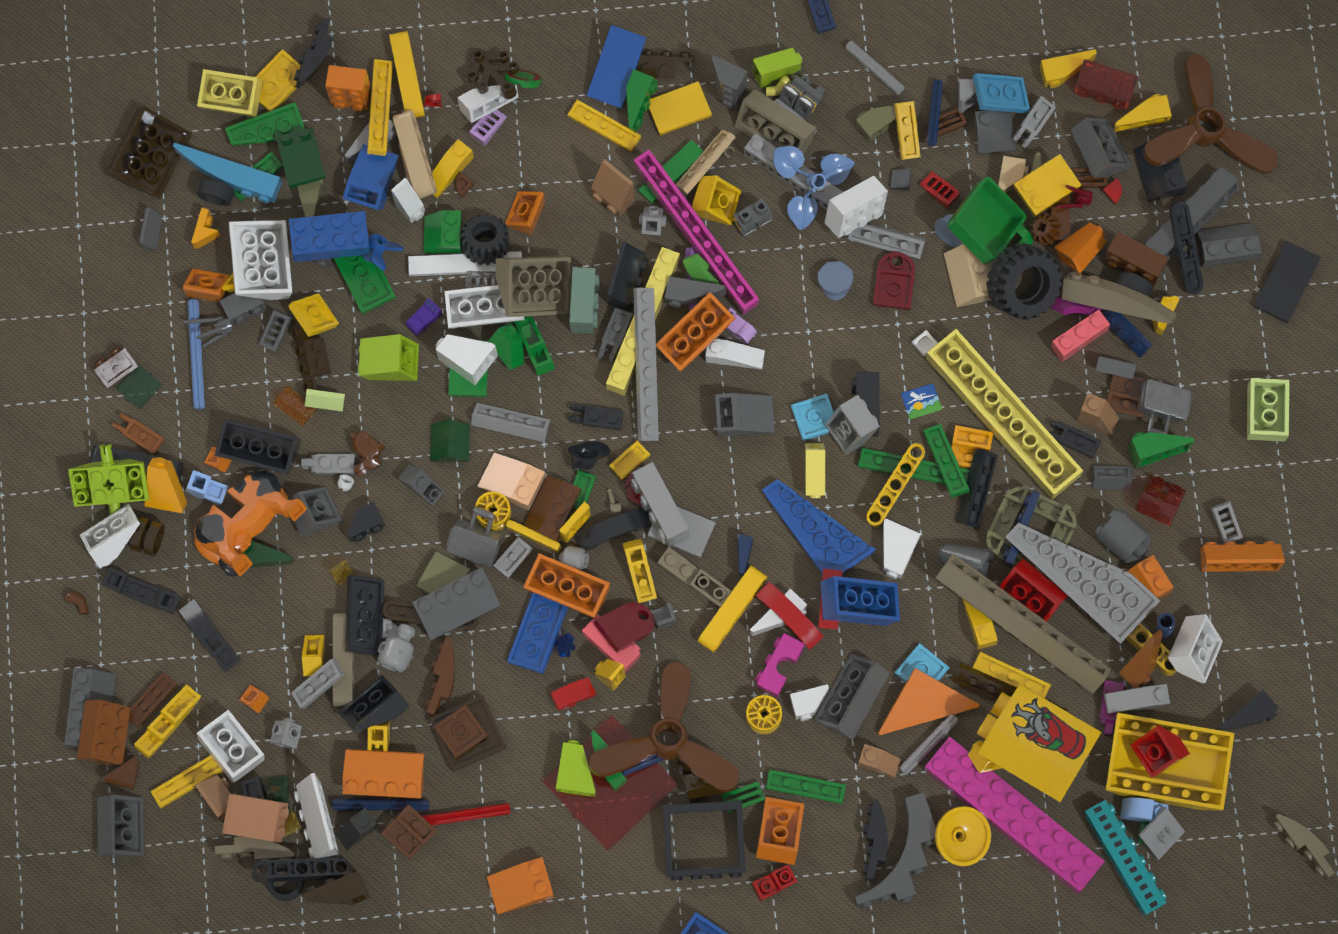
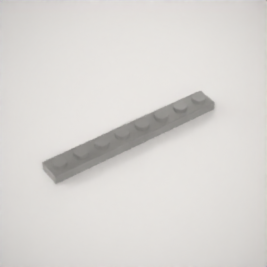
[634,288,659,441]

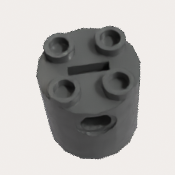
[1094,509,1151,563]

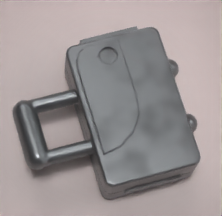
[1137,379,1192,434]
[446,507,502,567]

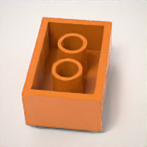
[325,65,372,111]

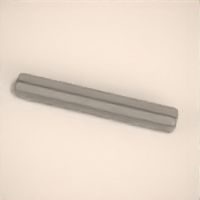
[845,41,905,95]
[899,714,959,775]

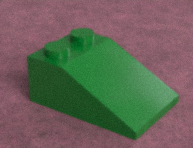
[1128,432,1194,469]

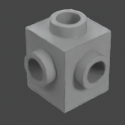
[639,206,666,235]
[270,718,302,749]

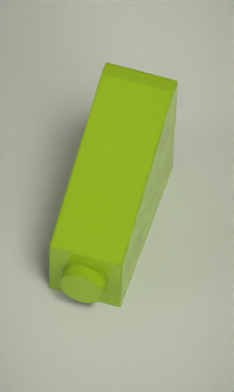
[753,48,803,88]
[556,740,596,797]

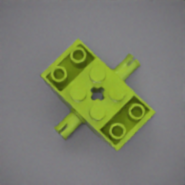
[68,444,150,515]

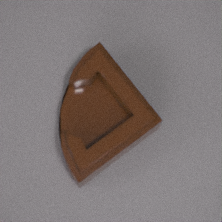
[455,171,474,198]

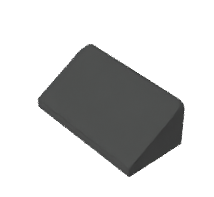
[139,208,162,250]
[1096,356,1136,379]
[1093,465,1132,490]

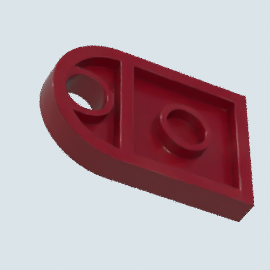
[873,252,915,310]
[593,602,655,653]

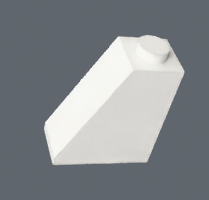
[883,518,921,579]

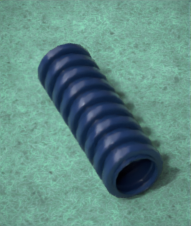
[1156,613,1175,640]

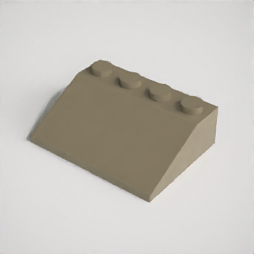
[496,256,571,317]

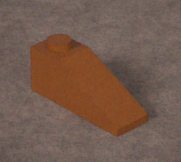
[1119,630,1163,689]

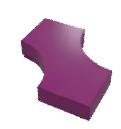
[1050,296,1103,316]

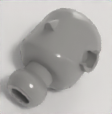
[378,623,416,673]

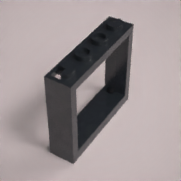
[663,801,746,881]

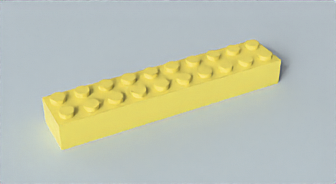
[926,329,1083,500]

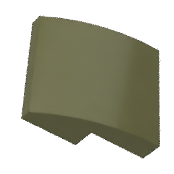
[416,551,470,594]

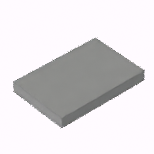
[648,507,716,559]

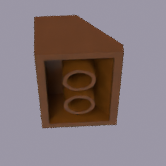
[524,476,582,542]

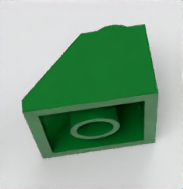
[424,210,462,254]

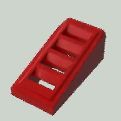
[919,172,961,210]

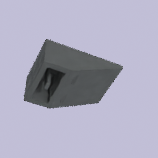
[715,393,775,437]

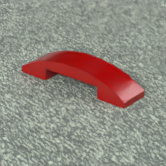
[755,582,824,650]

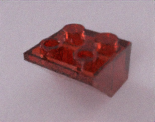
[1135,475,1186,526]

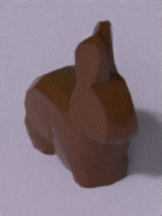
[349,430,386,477]

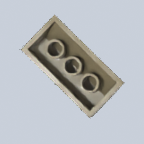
[735,89,816,155]

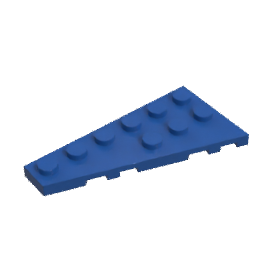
[762,479,876,575]

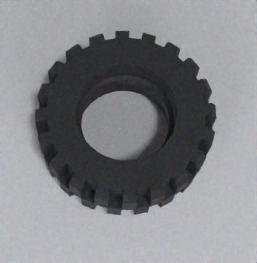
[986,243,1062,320]

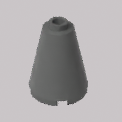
[938,543,994,578]

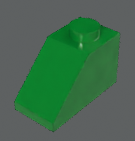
[488,323,524,370]

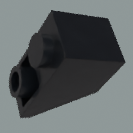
[347,502,385,542]

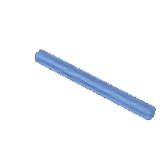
[188,299,205,409]

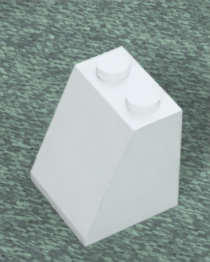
[436,334,498,385]

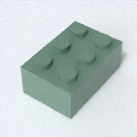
[570,267,600,334]

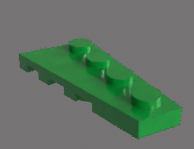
[225,102,305,147]

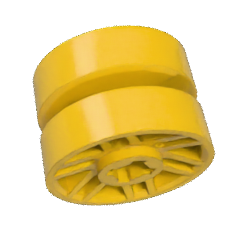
[475,491,511,531]
[746,695,782,734]

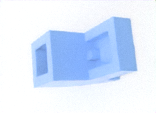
[186,470,228,505]
[1120,798,1168,822]

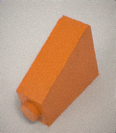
[1054,222,1106,273]

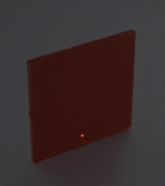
[542,716,678,851]

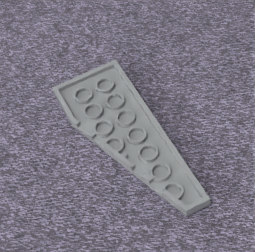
[1005,523,1160,644]

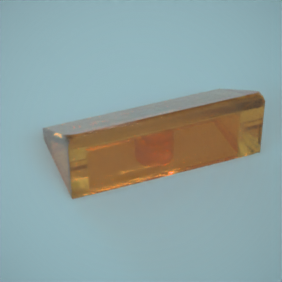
[274,386,317,426]

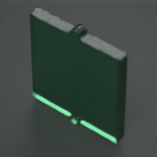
[116,365,162,409]

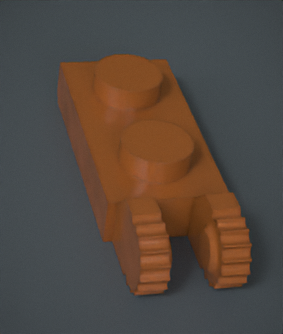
[111,412,165,455]

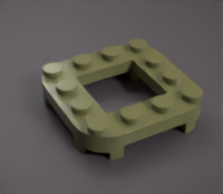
[986,486,1077,577]

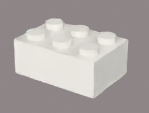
[825,176,888,238]
[197,710,264,784]

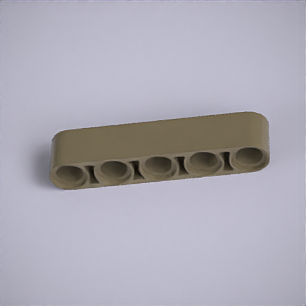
[333,613,354,707]

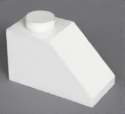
[790,684,829,721]

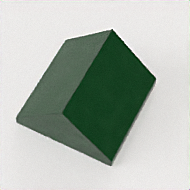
[430,419,470,462]

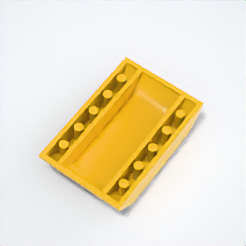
[1106,713,1235,811]

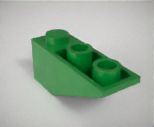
[626,69,658,132]

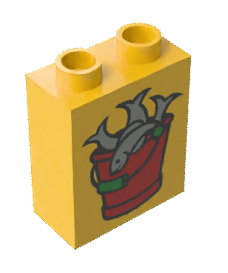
[977,684,1101,802]

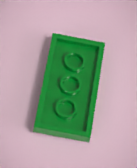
[334,255,396,315]

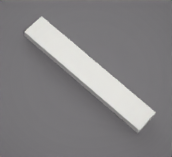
[408,251,522,276]

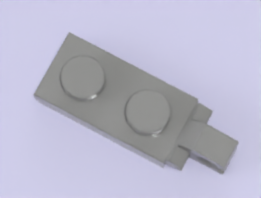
[301,454,355,475]

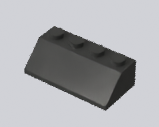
[412,567,501,641]
[814,654,890,740]
[64,668,116,749]

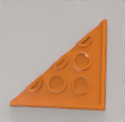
[877,667,980,735]

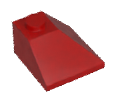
[1130,725,1190,778]

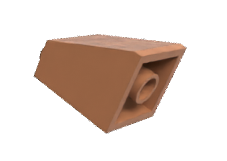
[222,794,289,842]

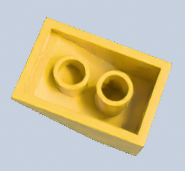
[1013,154,1081,218]

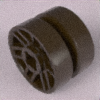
[129,516,165,557]

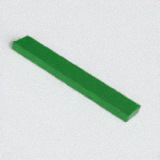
[858,448,969,485]

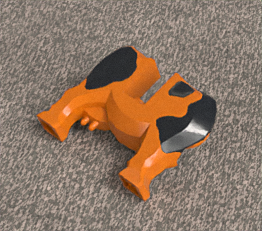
[194,471,307,577]

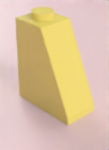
[805,443,825,498]

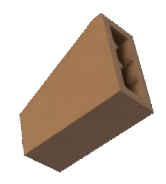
[1077,393,1119,435]

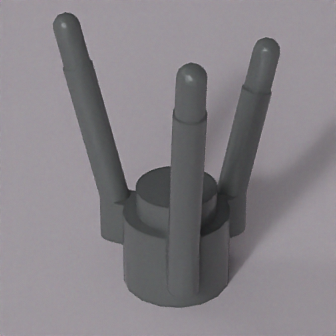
[183,316,233,348]

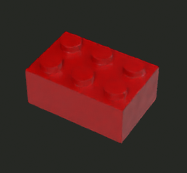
[999,559,1068,622]

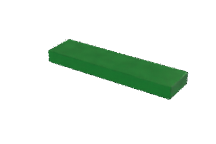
[638,140,704,205]
[923,424,969,498]
[766,769,846,805]

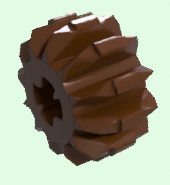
[1030,213,1063,246]

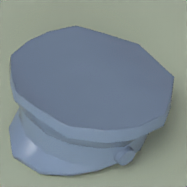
[935,214,963,247]
[817,261,854,301]

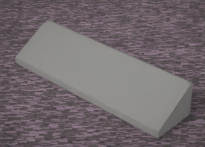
[847,223,926,259]
[471,403,550,442]

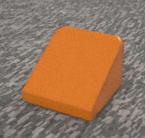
[204,446,232,473]
[239,684,269,713]

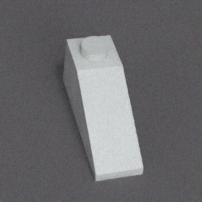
[457,85,519,123]
[391,178,425,223]
[706,339,765,370]
[750,589,807,636]

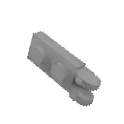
[1012,96,1056,148]

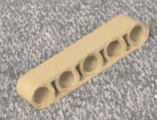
[393,109,437,199]

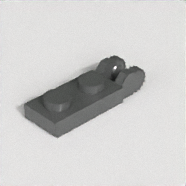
[598,308,633,363]

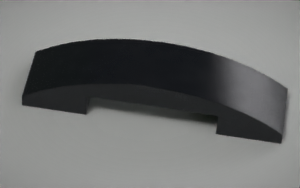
[574,508,652,551]
[102,567,181,614]

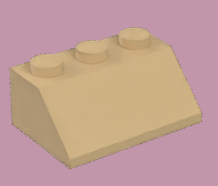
[944,244,992,307]

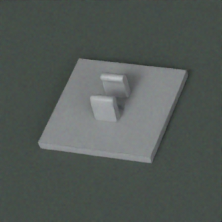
[1139,807,1185,860]

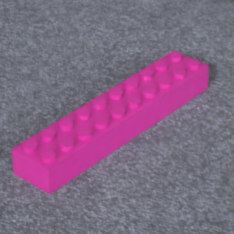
[924,737,1105,895]

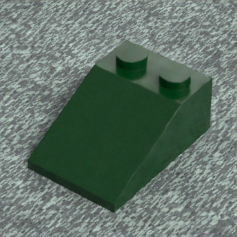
[276,127,326,188]

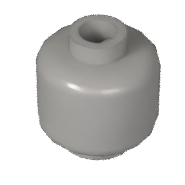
[559,546,589,571]

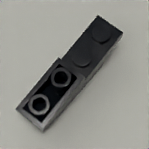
[294,17,333,89]
[179,599,241,672]
[863,799,888,882]

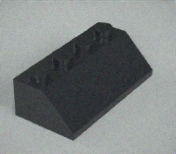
[214,418,301,475]

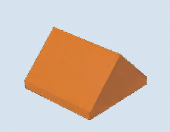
[505,191,545,235]
[183,268,230,303]

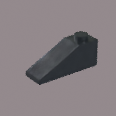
[1217,690,1279,732]

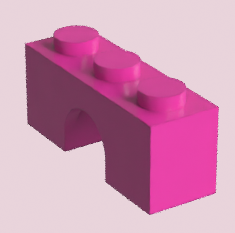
[755,633,805,698]

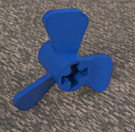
[362,234,404,271]

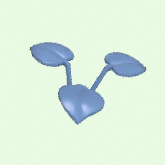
[773,146,855,230]

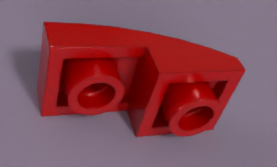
[550,677,596,711]
[751,864,798,902]

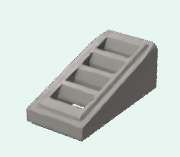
[1210,501,1243,544]

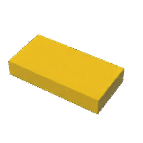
[609,441,650,480]

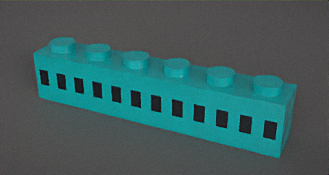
[1083,800,1167,917]

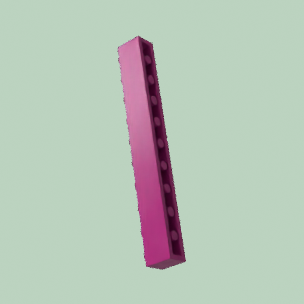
[633,150,759,315]

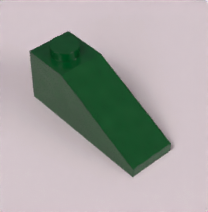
[242,541,294,568]

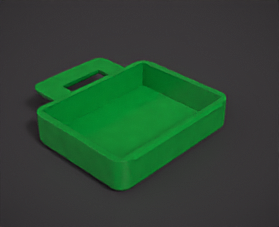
[947,177,1034,265]

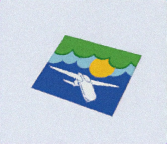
[901,384,942,419]

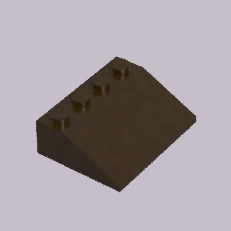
[105,106,192,199]

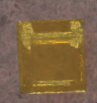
[329,560,354,585]
[284,812,302,837]

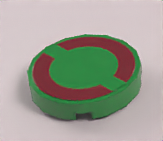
[505,70,542,88]

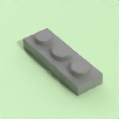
[291,659,345,709]

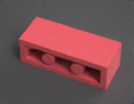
[1051,310,1110,362]
[582,614,641,673]

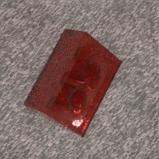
[1074,59,1138,109]

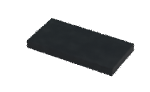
[1254,241,1321,324]
[345,575,384,656]

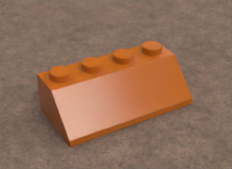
[656,292,736,372]
[1200,541,1285,572]
[523,553,610,618]
[343,749,424,798]

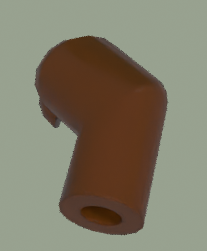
[64,591,89,615]

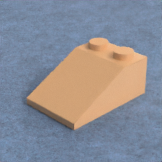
[477,453,546,511]

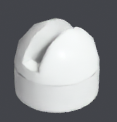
[337,475,354,491]

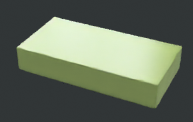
[305,389,345,411]

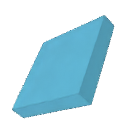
[791,394,834,441]
[895,643,950,682]

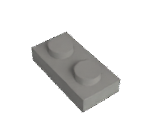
[493,537,533,579]

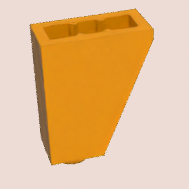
[145,457,187,513]

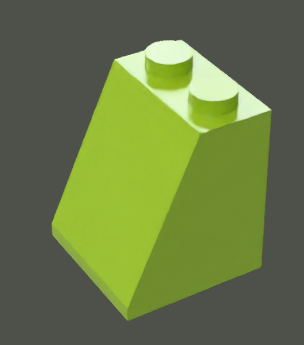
[358,334,419,381]

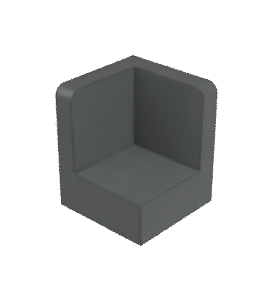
[652,602,676,630]

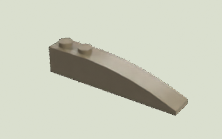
[1062,272,1177,324]

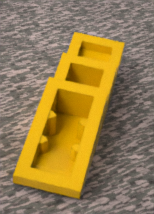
[134,684,201,759]

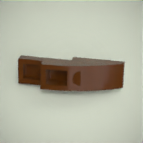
[425,637,455,717]

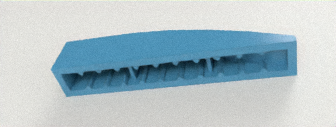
[173,143,282,203]

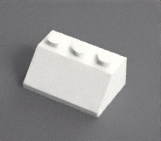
[1168,614,1223,683]

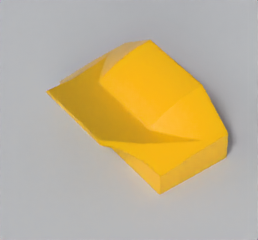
[1152,296,1180,336]

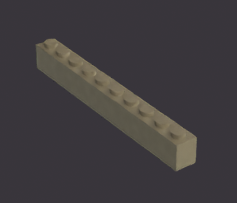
[936,553,1111,694]

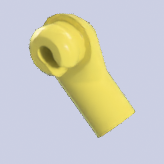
[766,76,791,96]

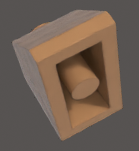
[858,744,901,778]

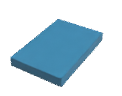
[973,73,1030,113]

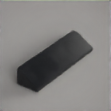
[956,449,998,529]

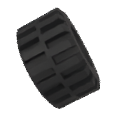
[461,214,509,266]

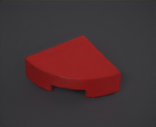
[423,94,442,107]
[1102,178,1122,205]

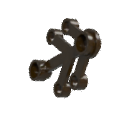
[467,49,520,99]

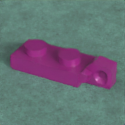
[1099,680,1124,736]

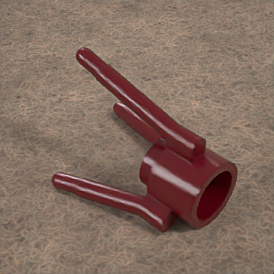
[1056,185,1093,209]

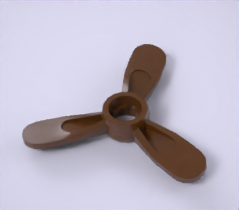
[1143,54,1278,174]
[589,662,739,792]

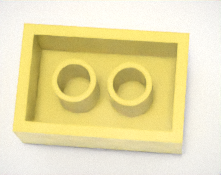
[197,69,263,117]

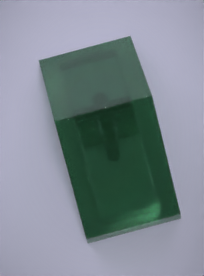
[267,776,291,815]

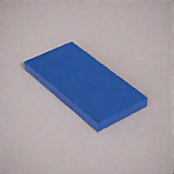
[587,25,647,108]
[507,593,568,674]

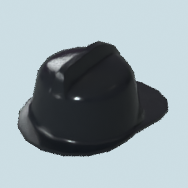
[568,441,610,470]

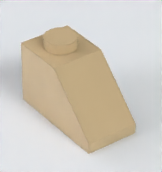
[998,156,1029,193]

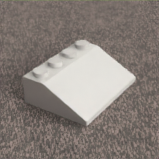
[229,220,292,300]
[294,773,340,859]

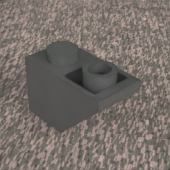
[220,293,266,325]
[398,464,445,506]

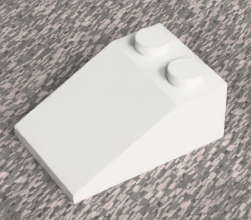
[80,504,140,568]

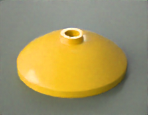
[935,806,991,866]

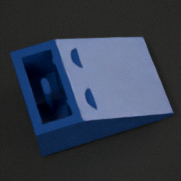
[342,144,399,210]

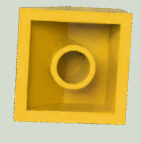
[692,175,742,225]

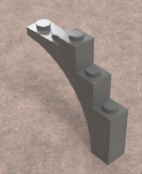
[854,792,936,908]

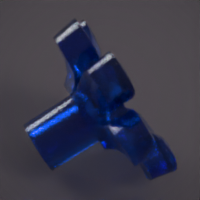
[554,633,576,658]

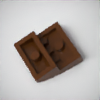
[1107,375,1147,418]
[380,804,437,860]

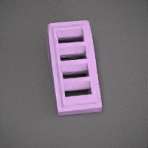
[469,110,507,146]

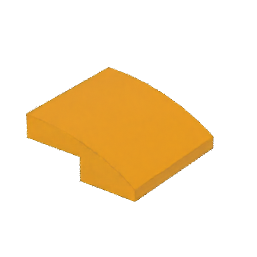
[951,425,993,470]

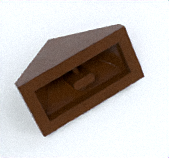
[102,757,140,790]

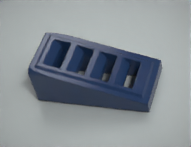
[738,534,753,578]

